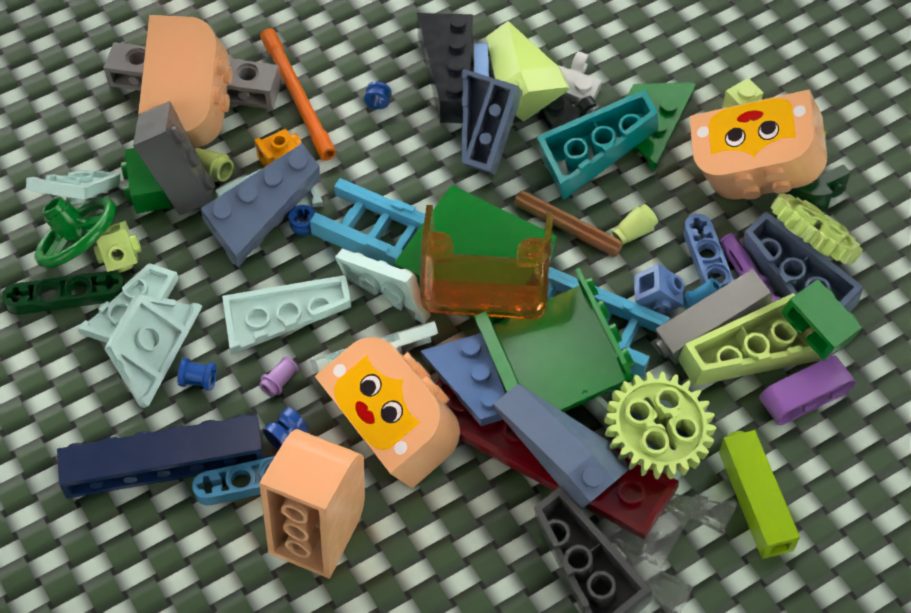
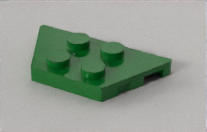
[627,82,696,170]

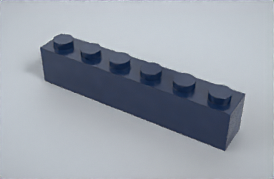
[57,414,265,499]

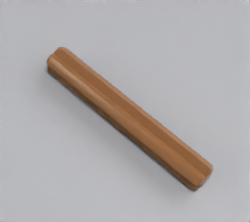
[514,191,623,257]

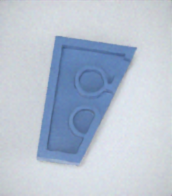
[421,333,505,426]

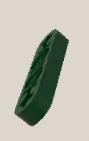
[1,271,125,315]

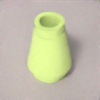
[195,148,234,182]
[612,204,658,245]

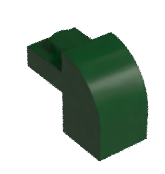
[781,164,851,212]

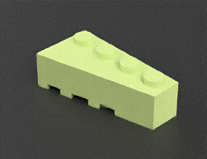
[678,293,820,386]

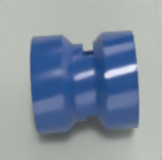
[263,407,309,451]

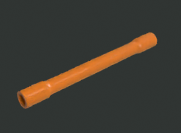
[260,28,337,161]

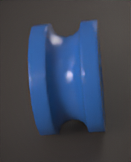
[364,81,392,109]
[288,205,315,235]

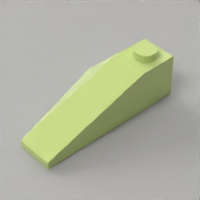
[486,21,570,121]

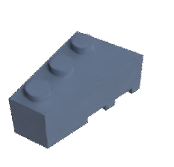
[462,69,523,176]

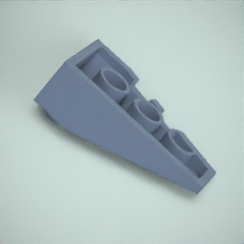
[492,384,629,510]

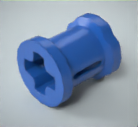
[177,358,217,391]

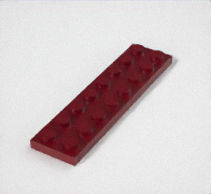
[435,379,679,540]

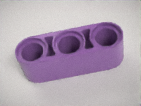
[759,355,856,425]

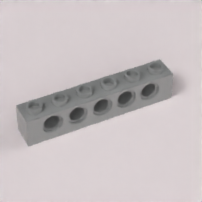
[103,42,281,110]

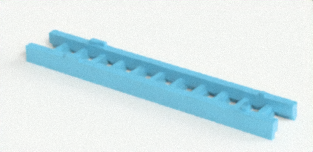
[310,178,670,378]

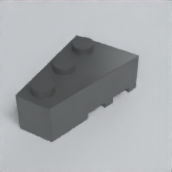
[133,101,215,215]

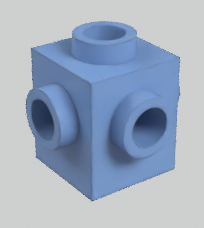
[634,264,684,315]

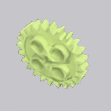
[771,192,863,265]
[604,371,716,479]

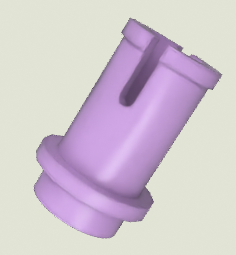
[259,357,299,397]

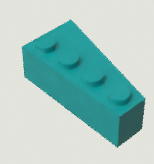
[536,89,659,200]

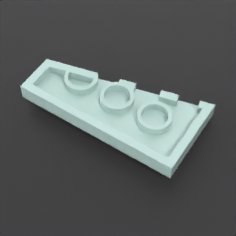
[222,275,351,355]
[310,321,438,373]

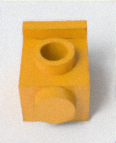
[254,128,302,167]

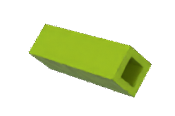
[719,430,800,559]

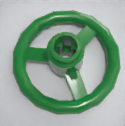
[34,197,116,268]

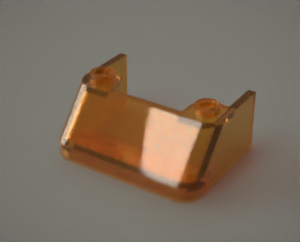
[420,205,553,319]

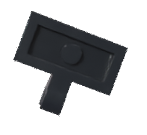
[539,94,597,130]

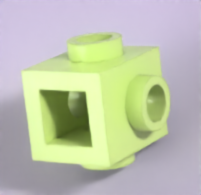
[94,221,142,272]

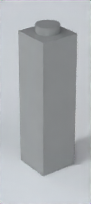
[655,269,772,365]

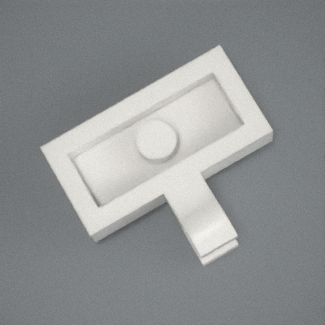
[559,51,602,103]

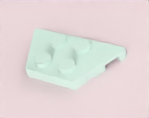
[104,294,202,408]

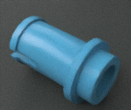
[683,278,722,310]

